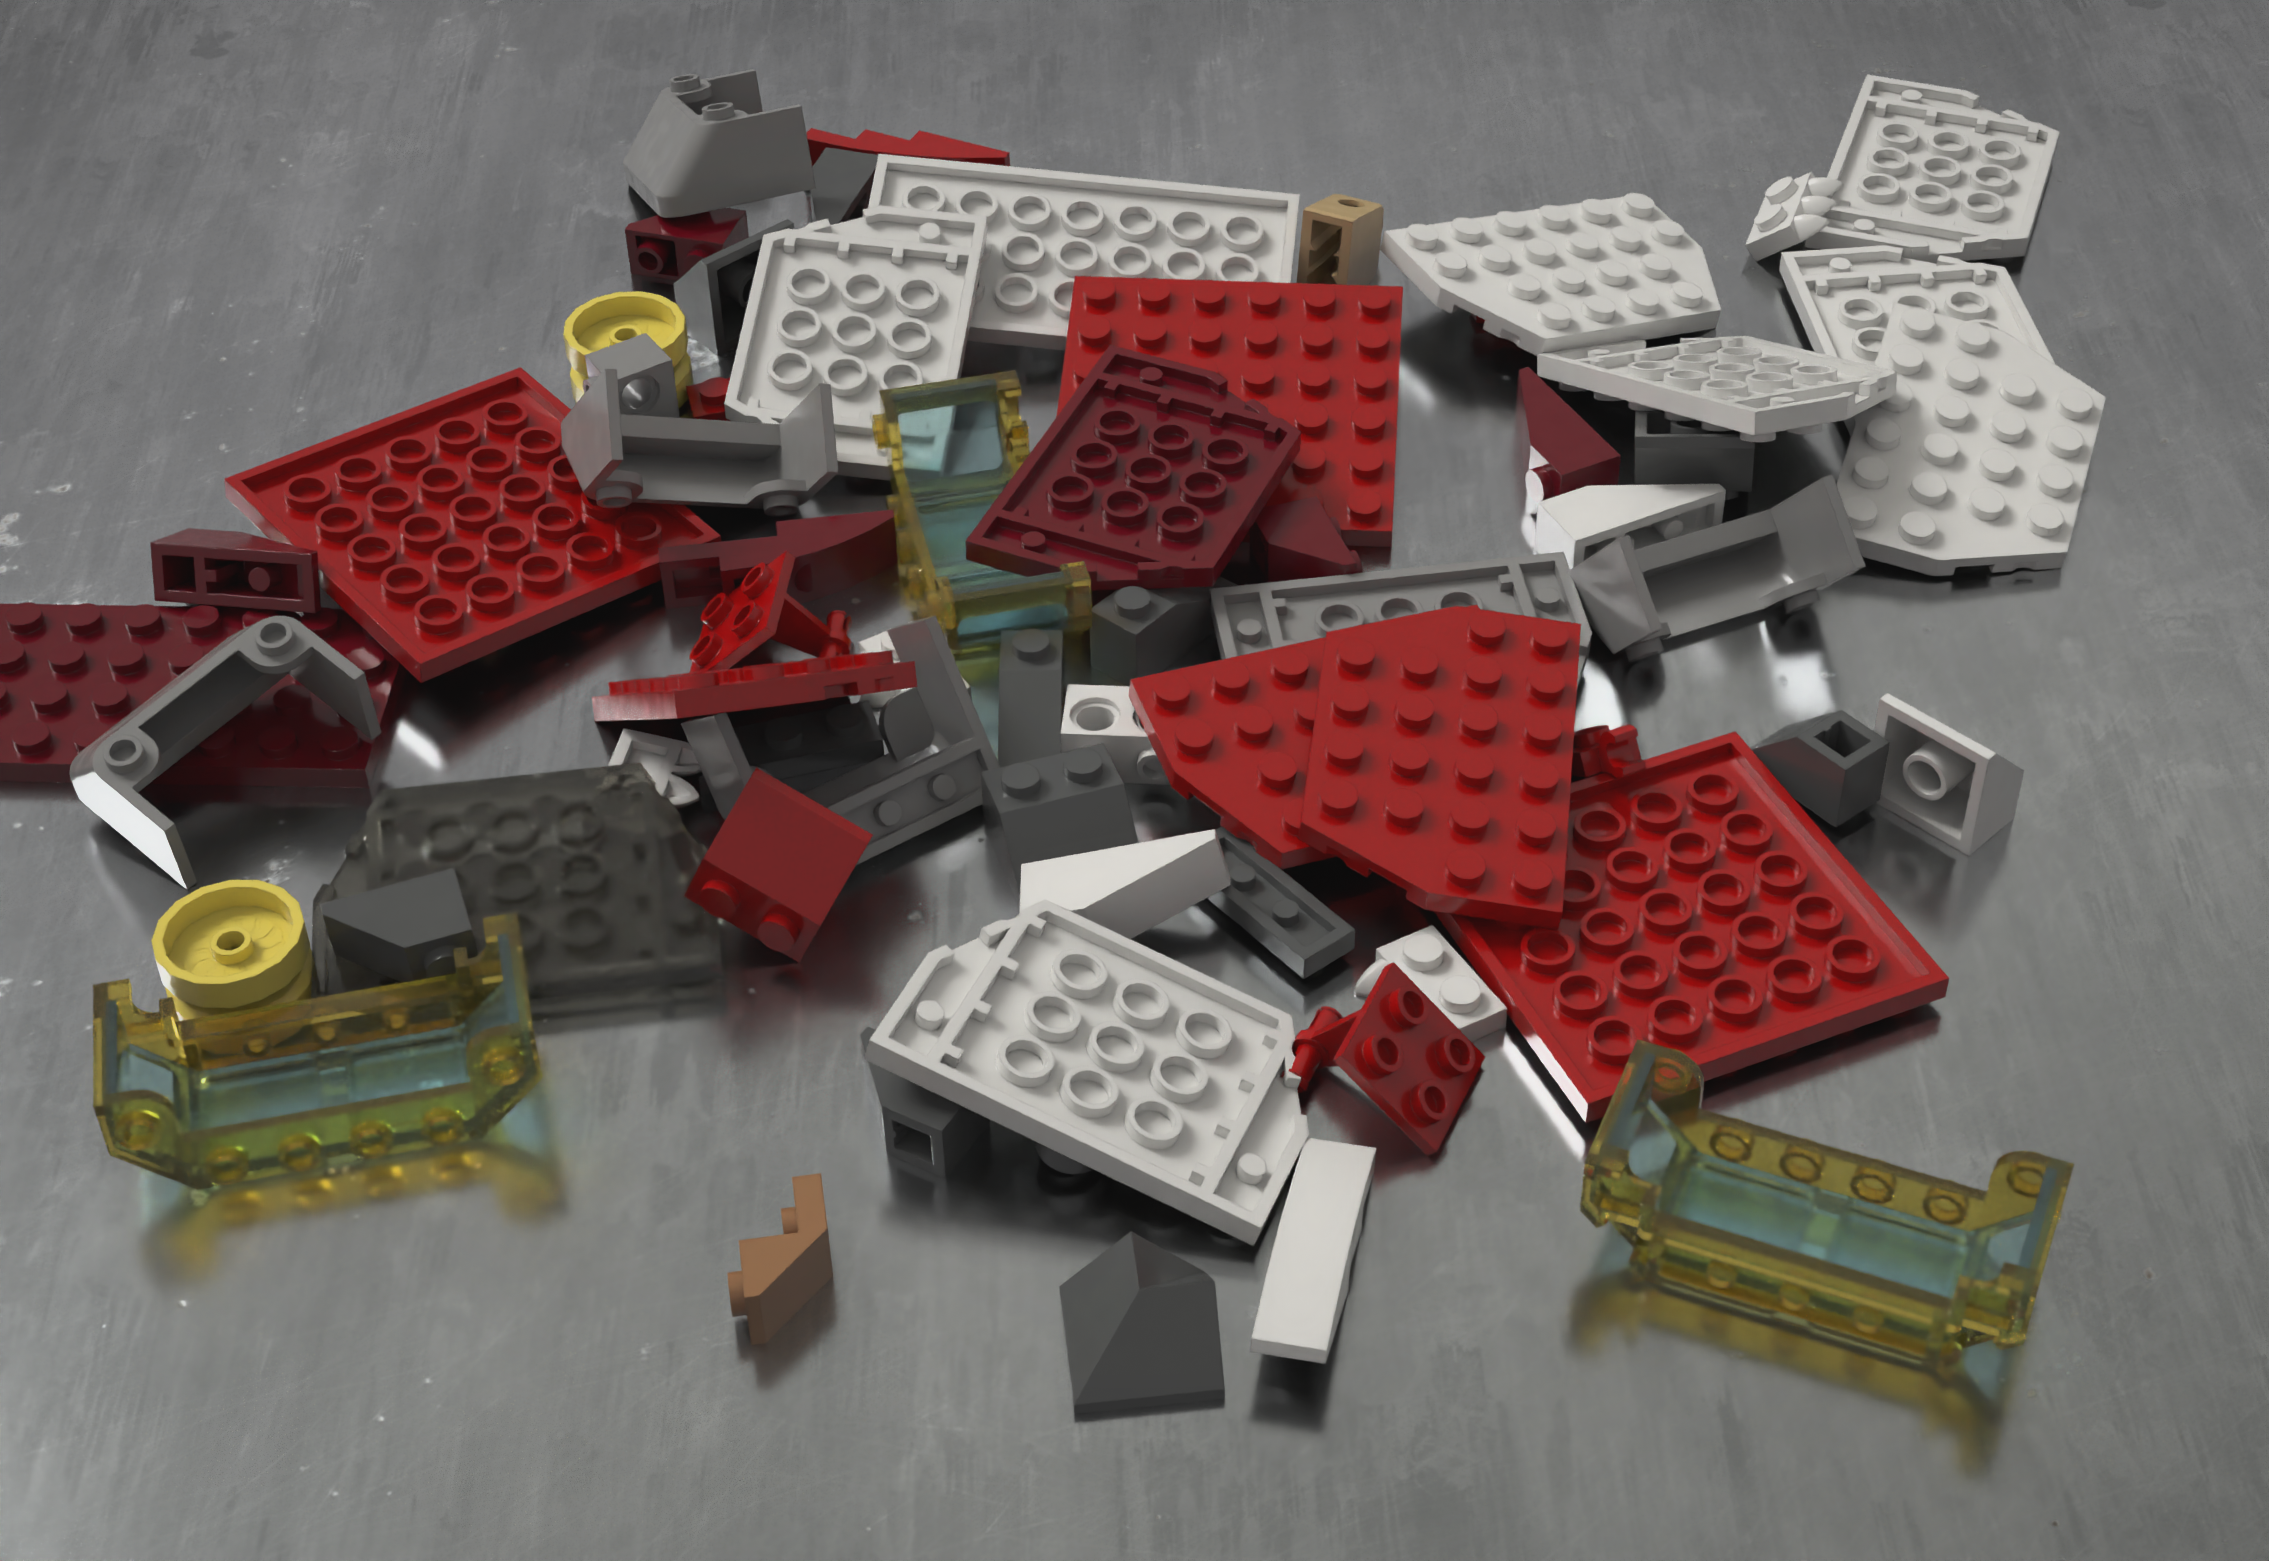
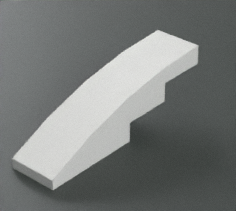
[1250,1138,1376,1364]

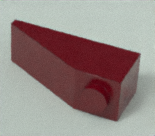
[1516,367,1621,503]
[150,528,321,613]

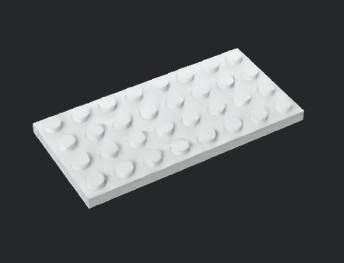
[868,154,1300,350]

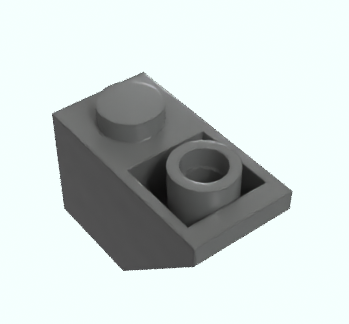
[1750,710,1890,827]
[860,1026,990,1179]

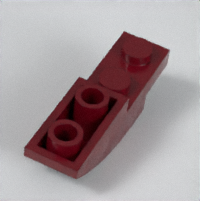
[658,510,898,609]

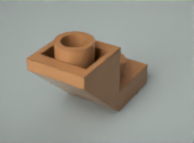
[727,1173,833,1345]

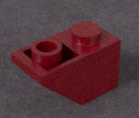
[625,208,749,281]
[1249,497,1363,583]

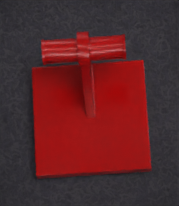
[689,550,852,673]
[1280,962,1485,1156]

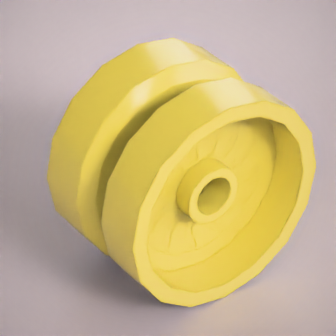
[563,291,693,408]
[151,880,321,1051]

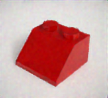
[684,767,873,963]

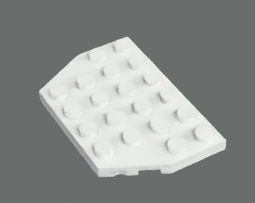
[1805,74,2060,263]
[1380,193,1721,356]
[724,205,988,486]
[1779,245,2055,437]
[1836,302,2106,576]
[1537,336,1897,442]
[864,899,1309,1246]

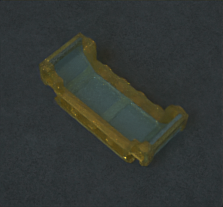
[871,370,1092,657]
[93,913,543,1190]
[1580,1039,2074,1369]

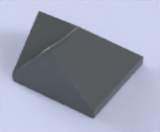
[1059,1231,1225,1414]

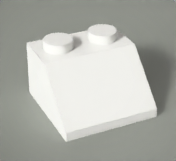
[1874,693,2024,856]

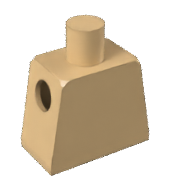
[1297,194,1384,285]

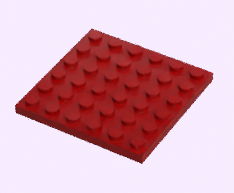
[1056,276,1403,547]
[224,367,721,683]
[1434,731,1949,1123]

